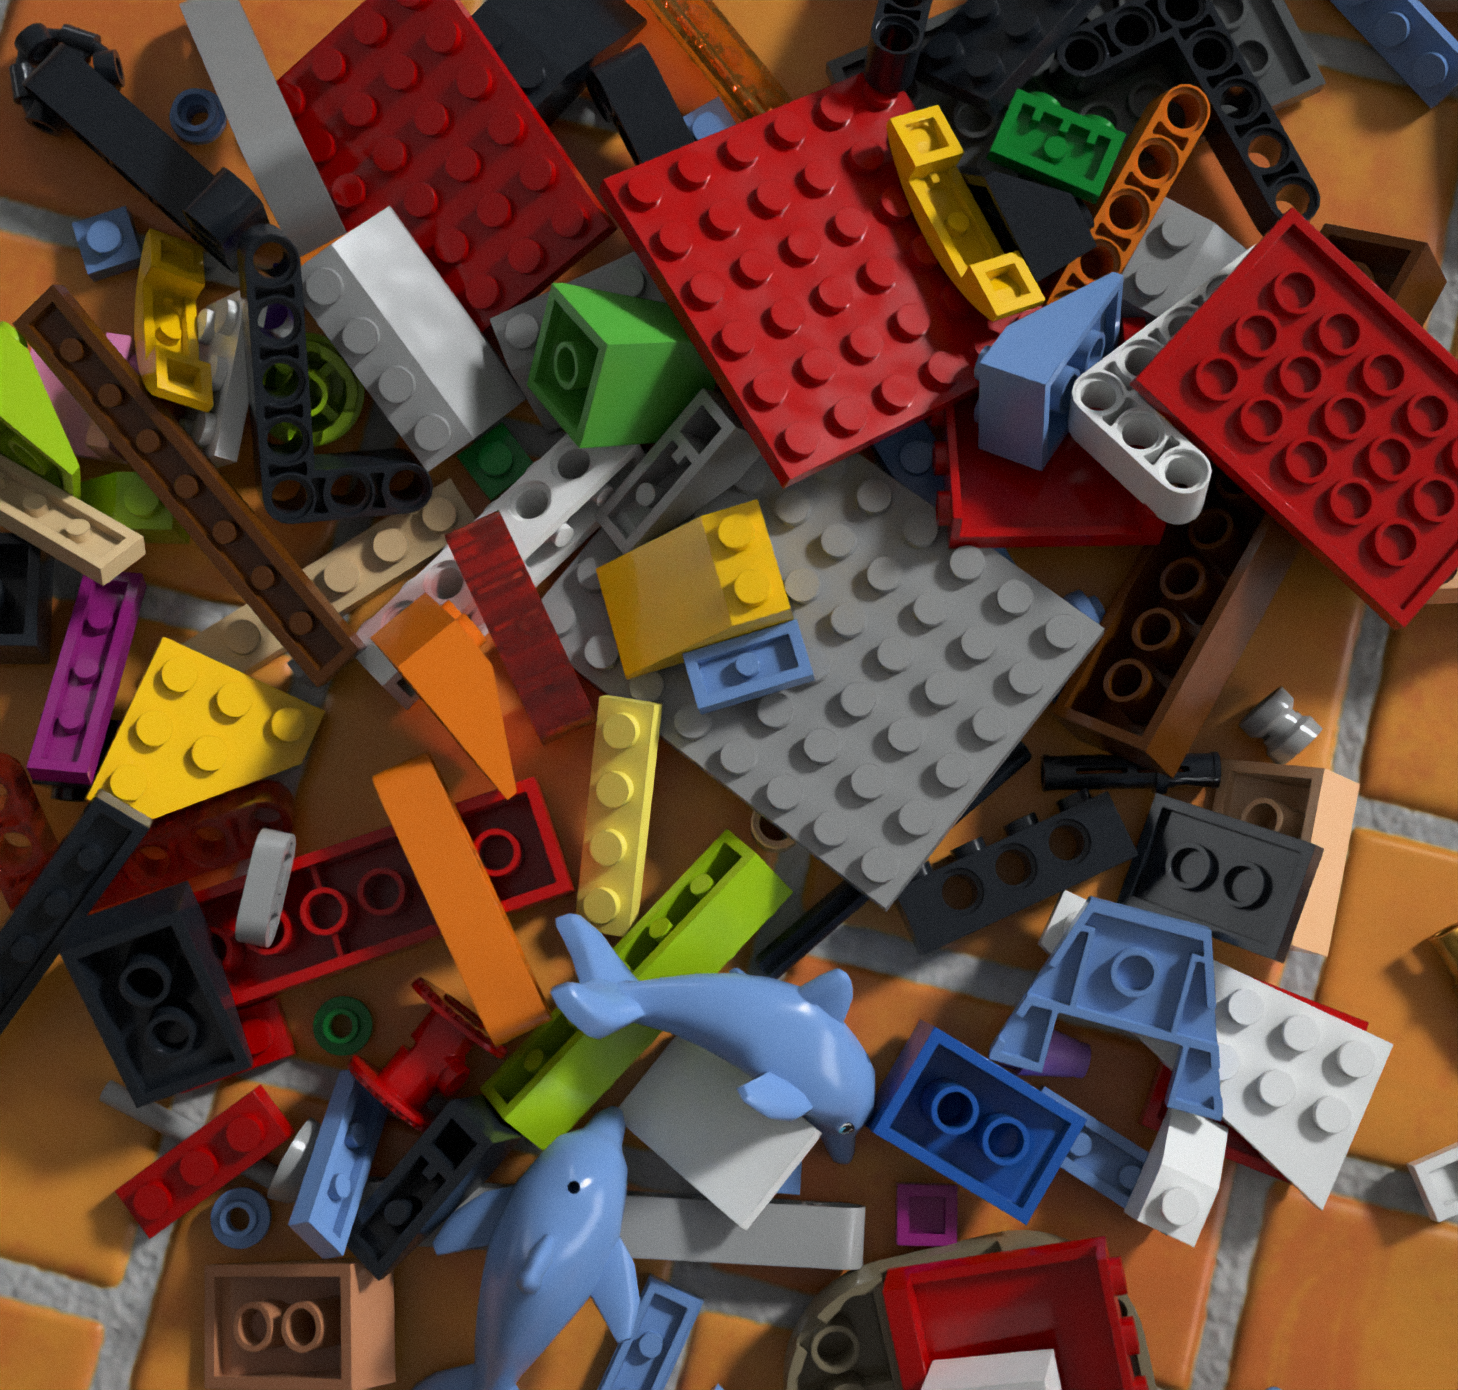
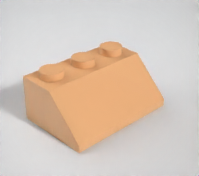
[1212,759,1360,957]

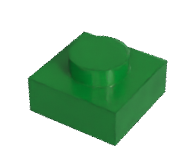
[457,422,533,502]

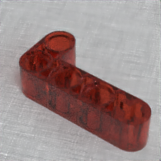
[444,510,598,746]

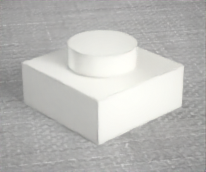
[1406,1142,1458,1222]

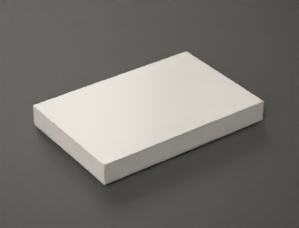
[618,1036,822,1231]

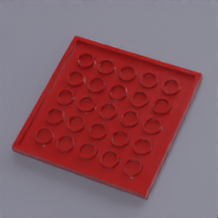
[598,72,1045,489]

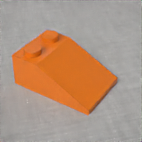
[370,592,517,800]

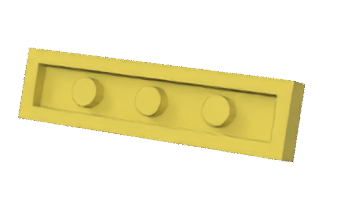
[575,695,663,937]

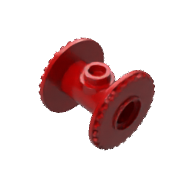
[347,977,509,1133]

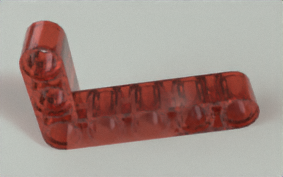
[0,752,295,911]

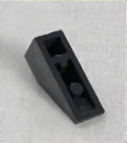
[347,1094,523,1280]

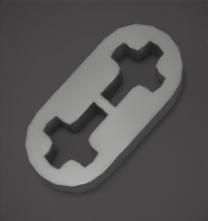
[235,828,296,948]

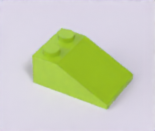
[0,321,82,501]

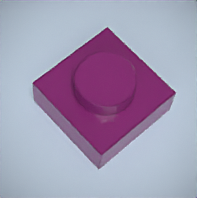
[895,1182,958,1246]

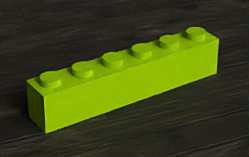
[480,829,793,1151]

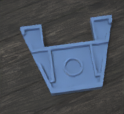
[988,896,1223,1121]

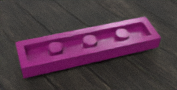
[26,572,147,785]

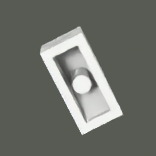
[1124,1108,1229,1247]

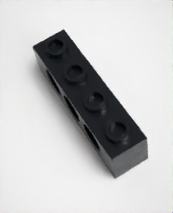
[894,788,1138,956]

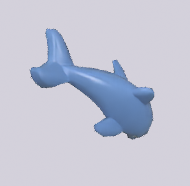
[550,913,876,1165]
[412,1106,640,1390]

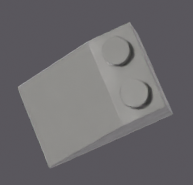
[1120,197,1247,326]

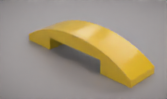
[886,105,1046,322]
[134,228,214,413]

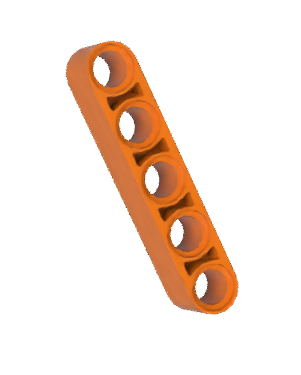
[1041,84,1210,306]
[372,750,553,1047]

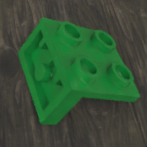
[987,88,1126,205]

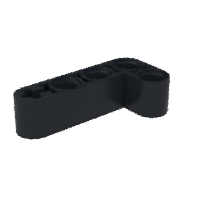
[584,42,695,166]

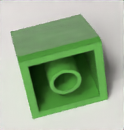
[527,283,716,449]

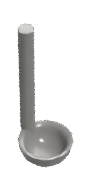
[99,1080,321,1204]

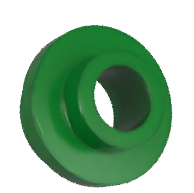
[313,996,373,1056]

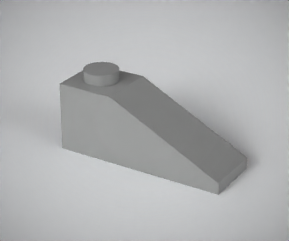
[594,388,761,555]

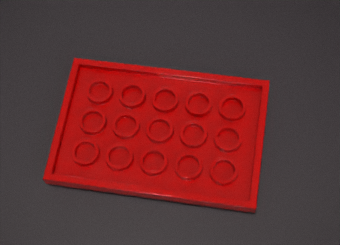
[276,0,618,338]
[1129,207,1458,630]

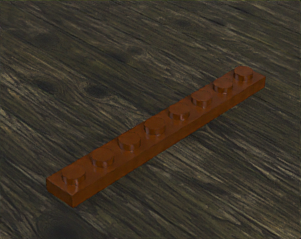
[12,284,367,688]

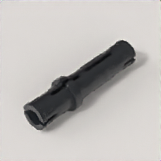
[1040,751,1221,794]

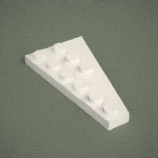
[1037,890,1394,1211]

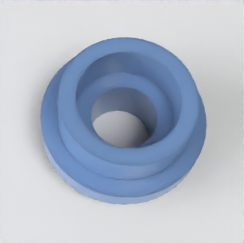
[170,88,227,145]
[210,1187,272,1249]

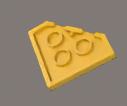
[84,636,325,819]

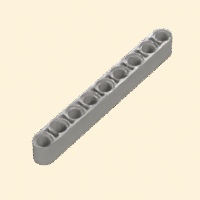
[356,1176,866,1270]

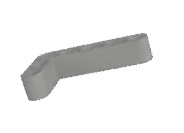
[179,0,347,257]

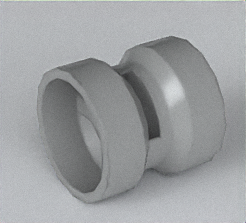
[1238,686,1323,764]

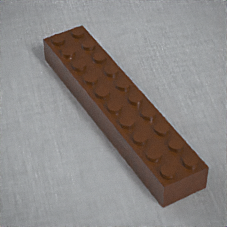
[1050,223,1447,779]

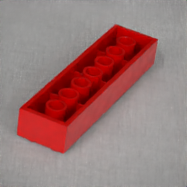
[193,776,576,1009]

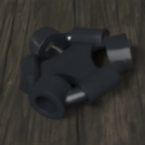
[9,23,125,137]

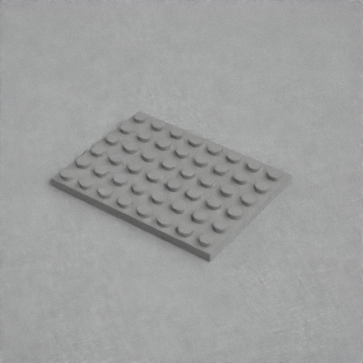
[519,386,1105,912]

